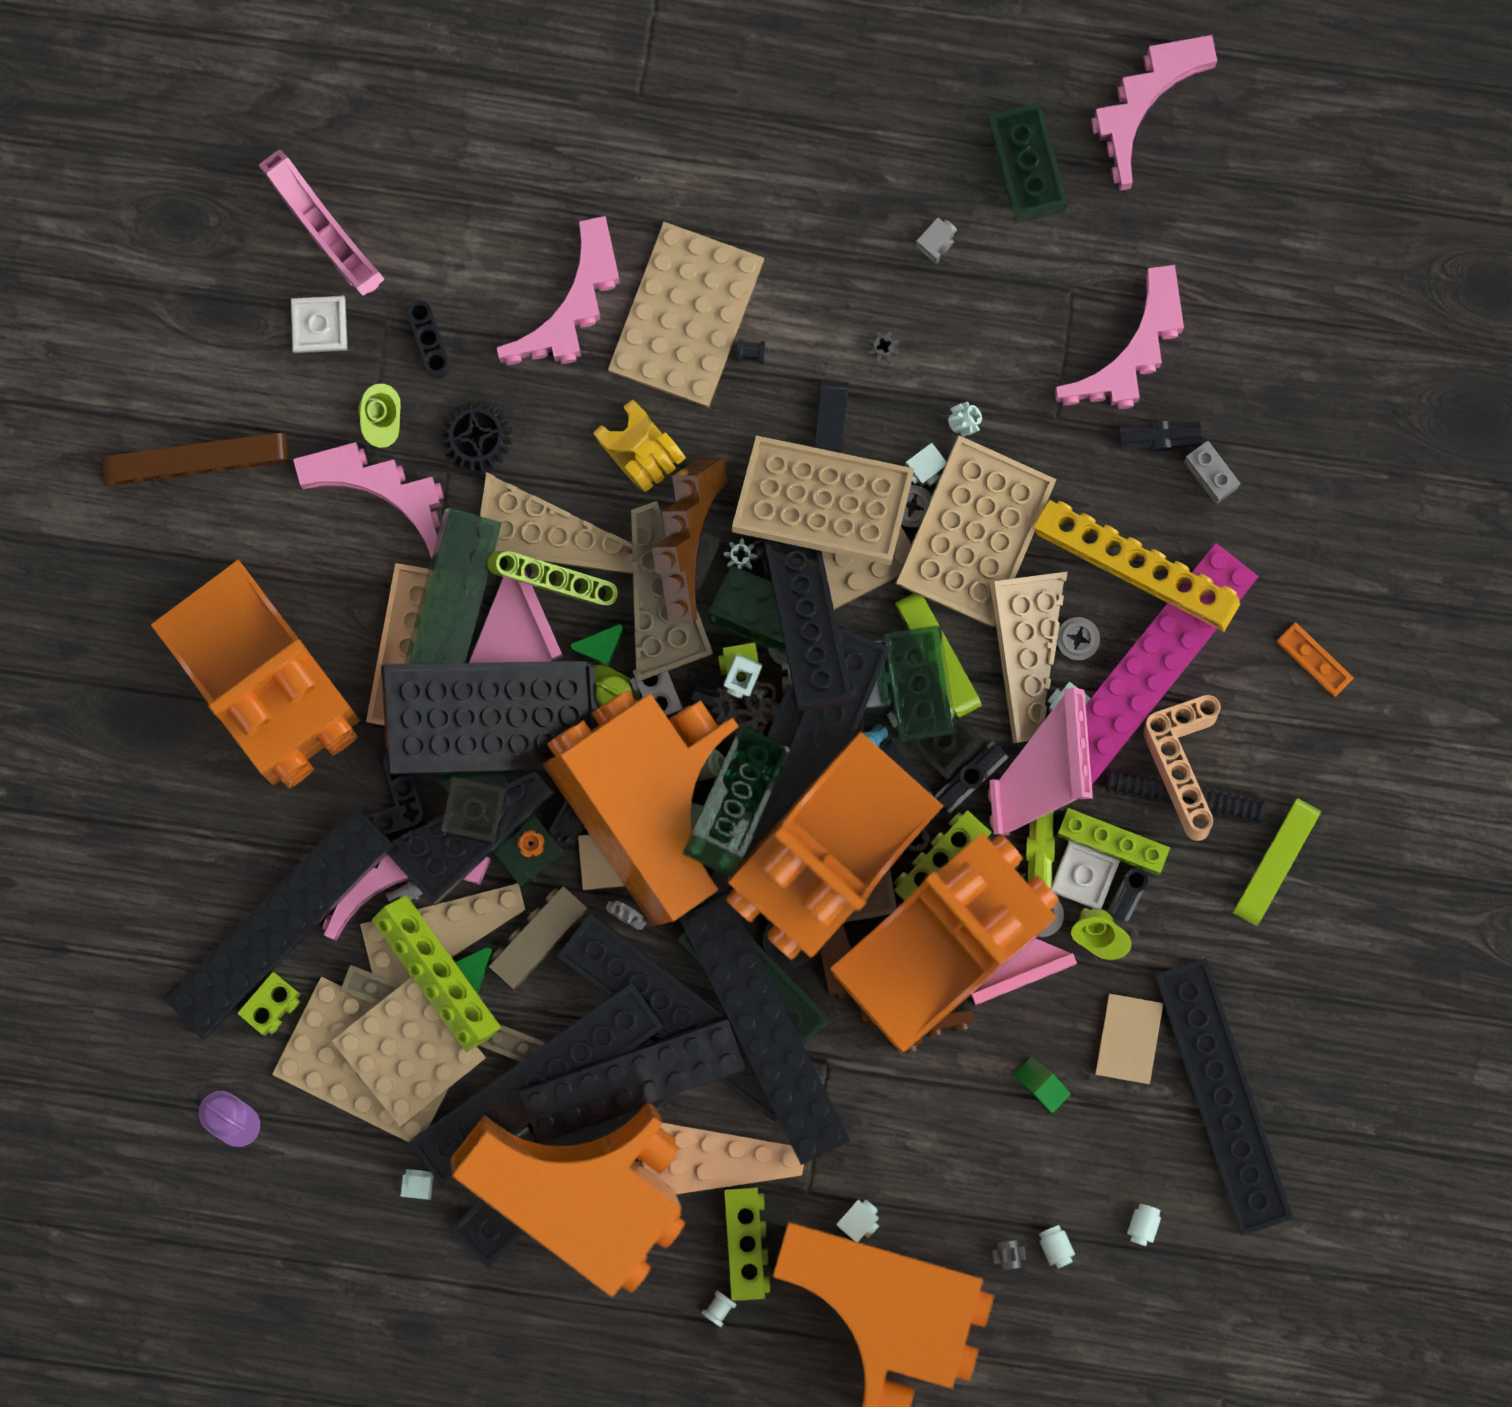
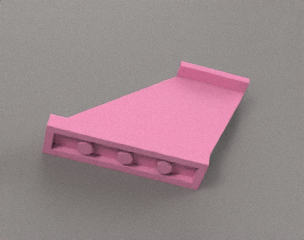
[469,569,563,663]
[988,688,1093,836]
[970,938,1077,1006]

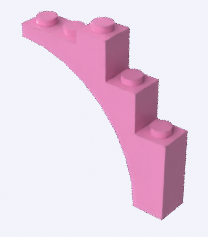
[1091,35,1217,191]
[259,149,384,296]
[497,216,620,365]
[1055,265,1184,409]
[293,442,447,564]
[322,854,491,941]

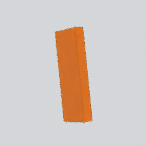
[1276,622,1354,698]

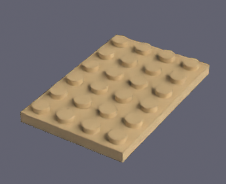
[608,222,764,408]
[732,436,914,565]
[895,436,1056,628]
[272,977,449,1142]

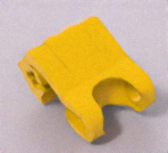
[593,400,686,492]

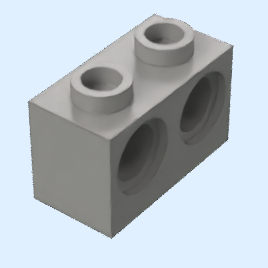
[1184,441,1241,504]
[630,670,683,718]

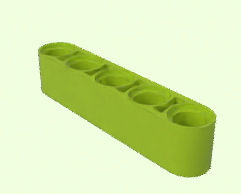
[487,551,618,606]
[895,593,982,719]
[1233,798,1321,927]

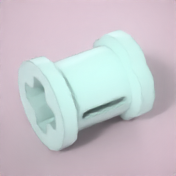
[702,1291,737,1327]

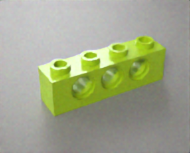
[1057,808,1170,876]
[893,810,992,902]
[725,1188,770,1301]

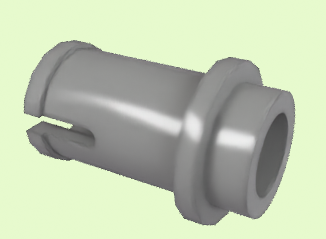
[386,880,423,903]

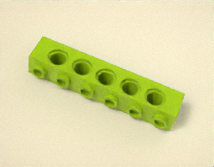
[372,895,501,1053]

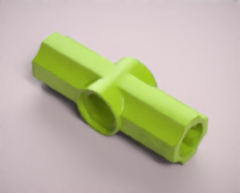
[1027,811,1055,889]

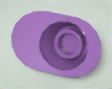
[199,1091,260,1147]

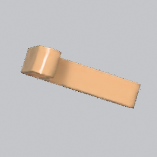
[1143,695,1221,841]

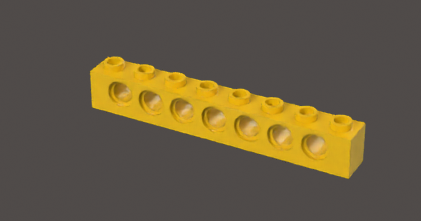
[1033,500,1240,632]

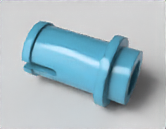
[863,724,888,747]

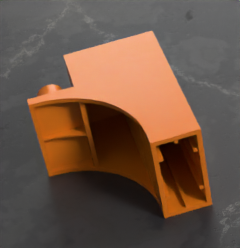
[151,560,360,788]
[542,690,738,926]
[726,731,943,959]
[830,833,1059,1054]
[451,1102,685,1297]
[773,1223,994,1407]

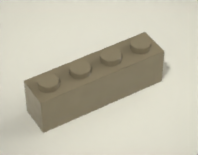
[489,886,588,990]

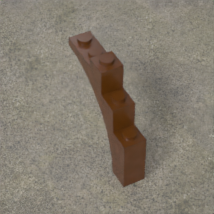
[652,457,727,622]
[820,925,975,1054]

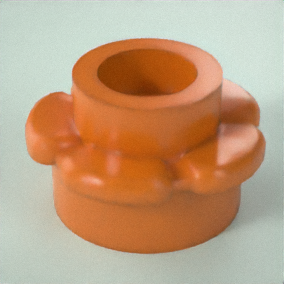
[517,830,544,857]

